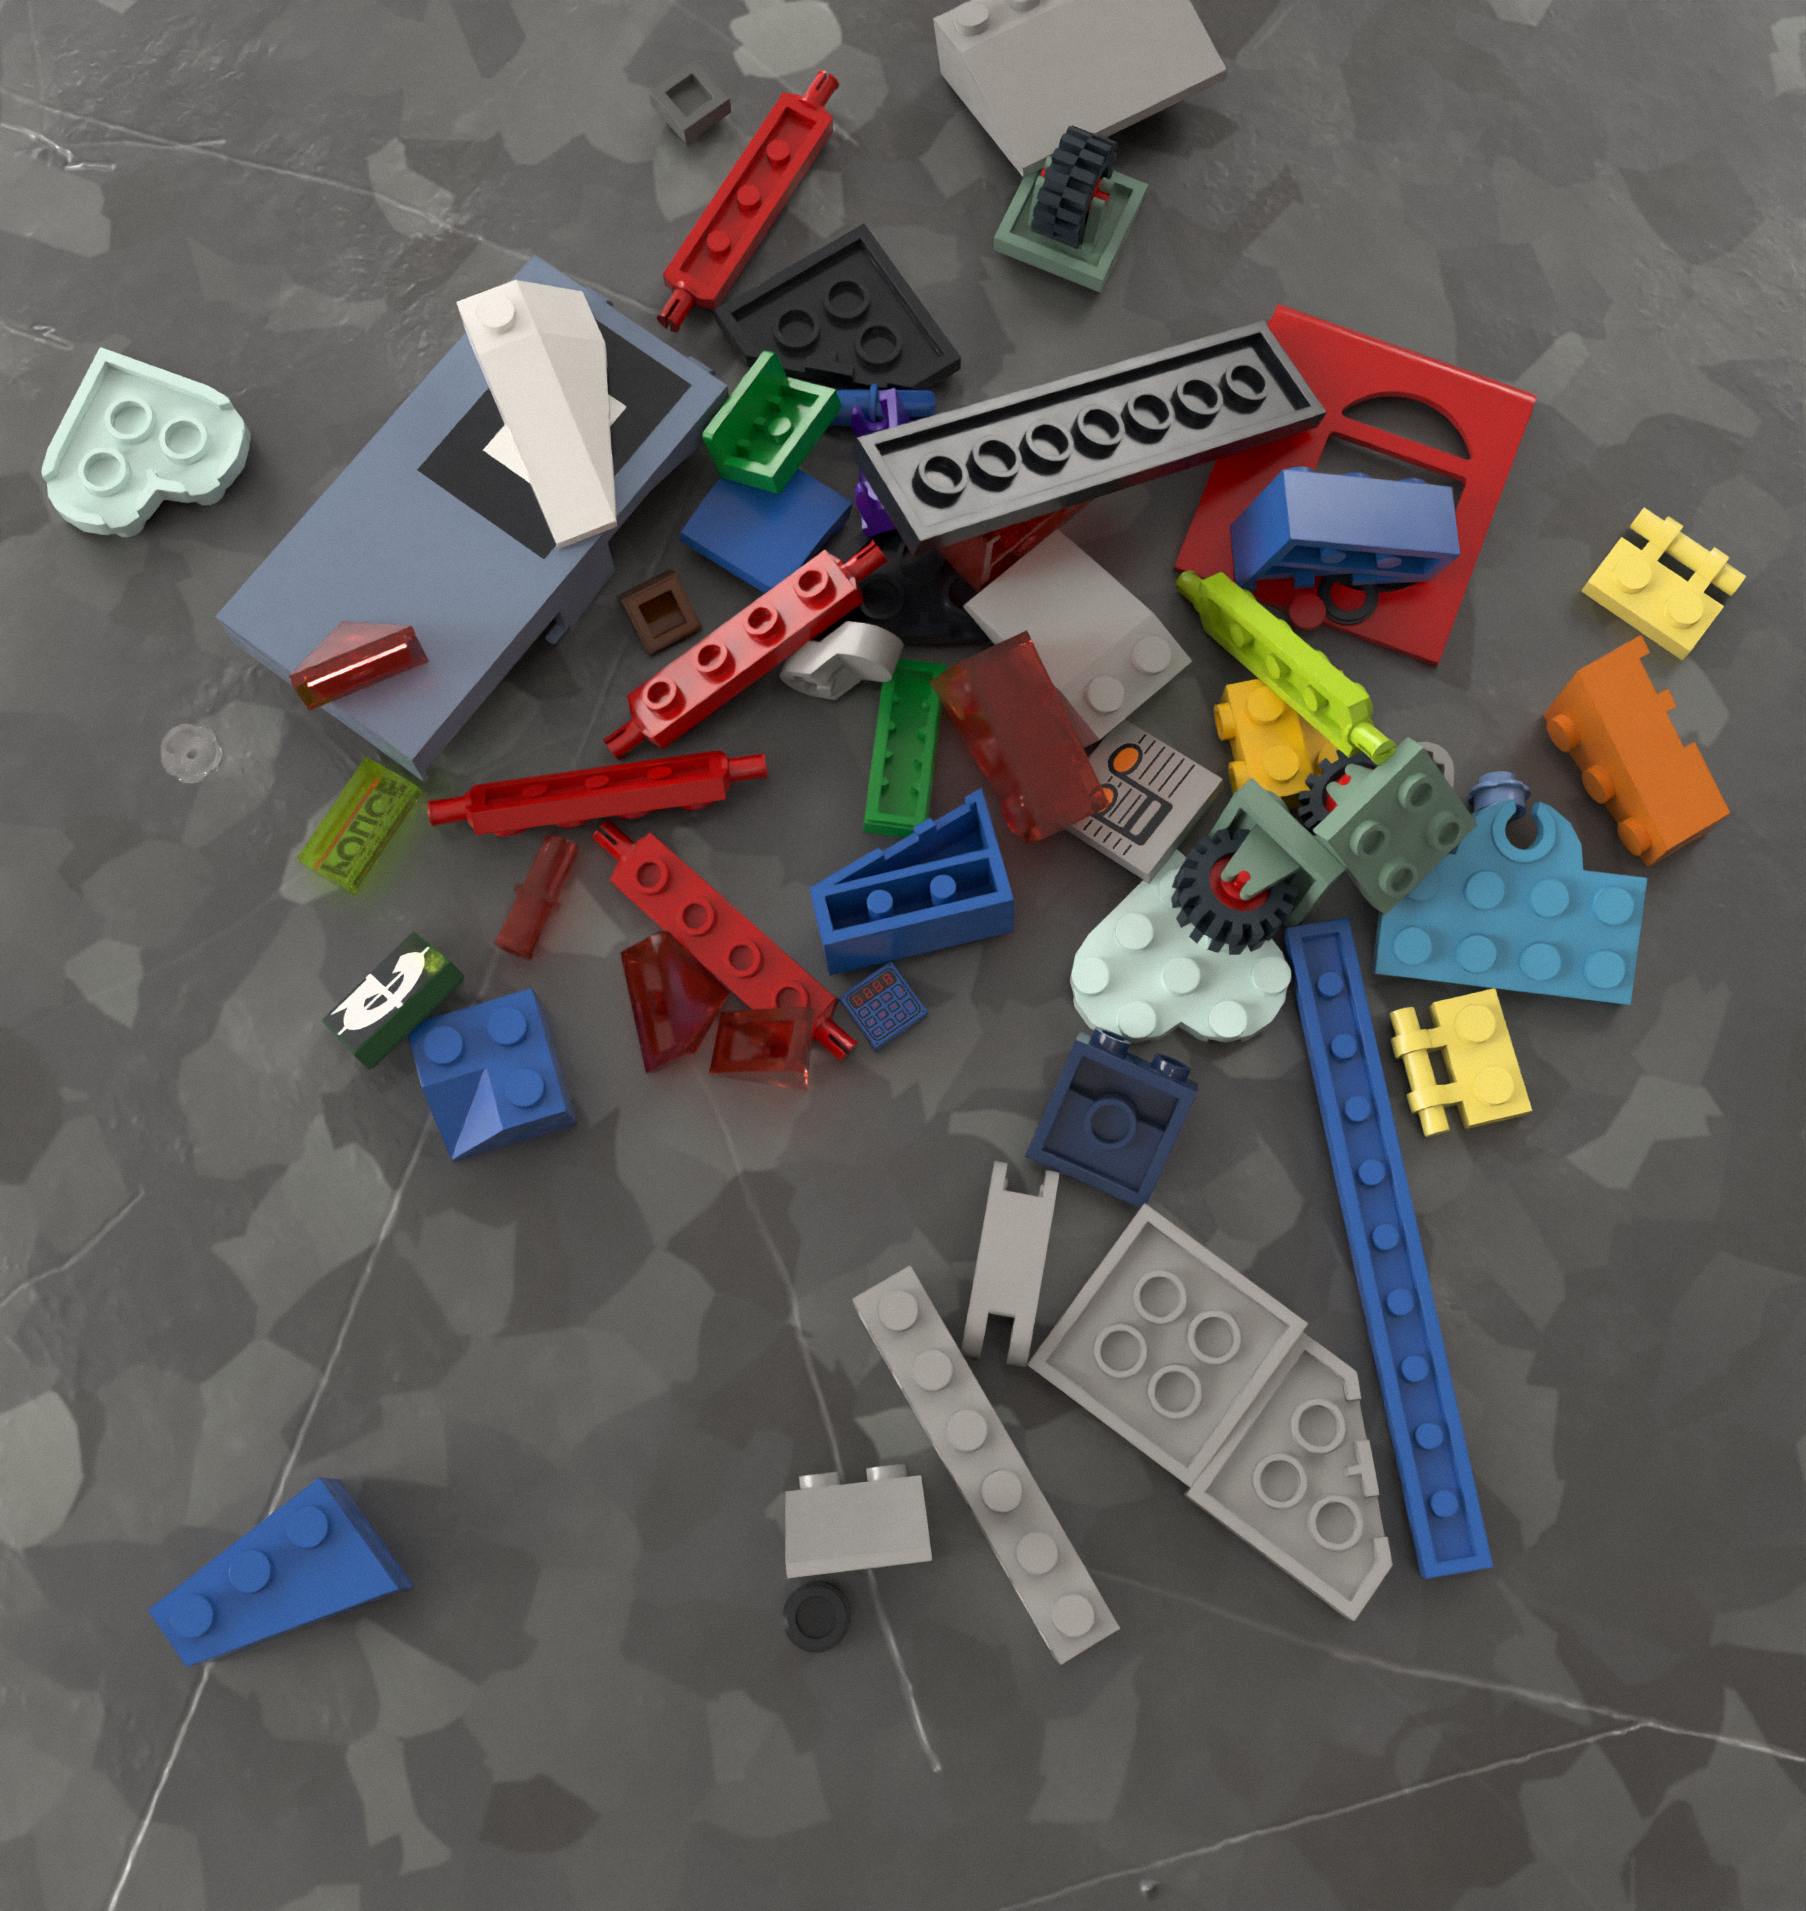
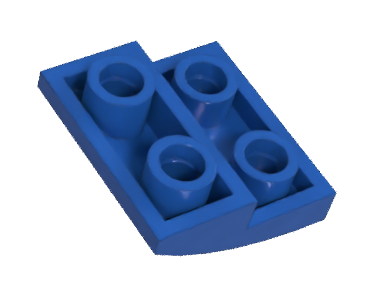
[679,469,853,593]

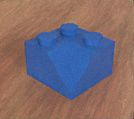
[408,988,577,1162]

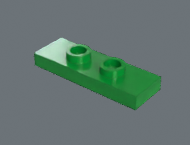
[863,658,947,838]

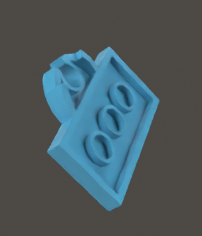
[1371,799,1648,1005]

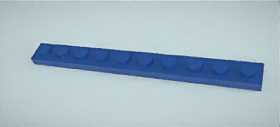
[1282,917,1493,1579]

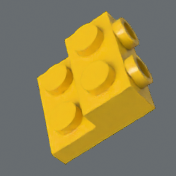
[1214,670,1343,809]

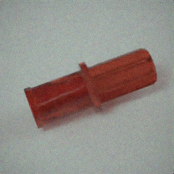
[494,835,579,960]

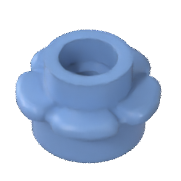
[1467,771,1531,822]

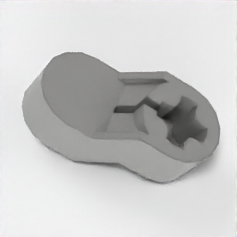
[780,621,904,700]

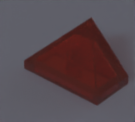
[289,621,429,711]
[620,931,730,1073]
[709,1006,815,1091]

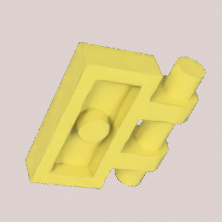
[1581,507,1746,661]
[1389,988,1532,1137]

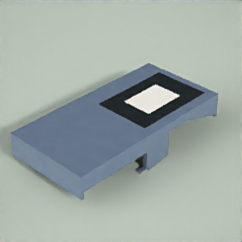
[215,254,729,782]

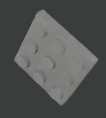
[1027,1203,1308,1488]

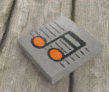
[1047,719,1224,884]

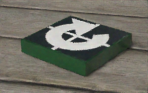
[321,931,465,1070]

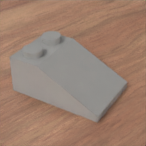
[963,528,1192,750]
[785,1464,932,1578]

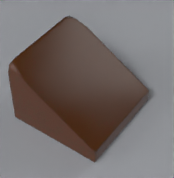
[616,570,703,655]

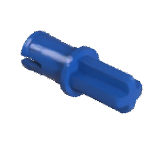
[829,384,937,426]

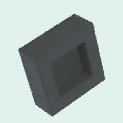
[649,59,731,144]

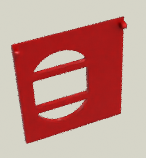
[1173,304,1537,667]

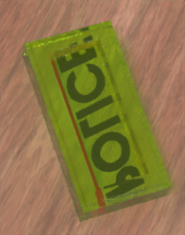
[296,757,422,895]

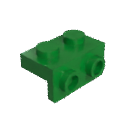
[702,350,842,494]

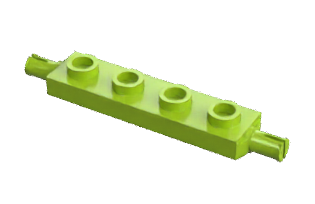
[1175,570,1396,765]

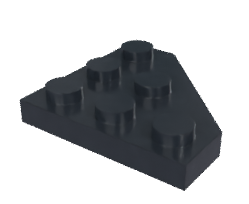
[714,224,961,390]
[822,529,1019,645]

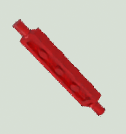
[657,70,839,333]
[603,540,888,760]
[427,750,768,837]
[592,820,859,1063]

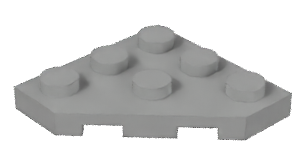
[1184,1332,1393,1621]

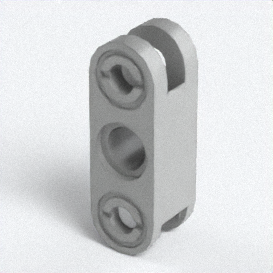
[961,1161,1059,1368]

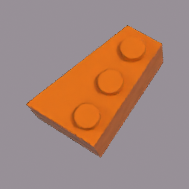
[1543,635,1730,868]

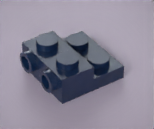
[1024,1027,1198,1208]

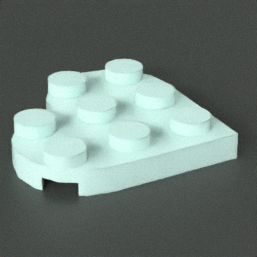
[41,347,251,537]
[1070,849,1291,1043]

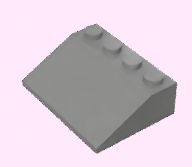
[933,0,1227,178]

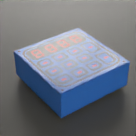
[839,961,928,1052]

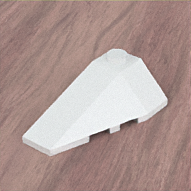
[456,280,617,549]

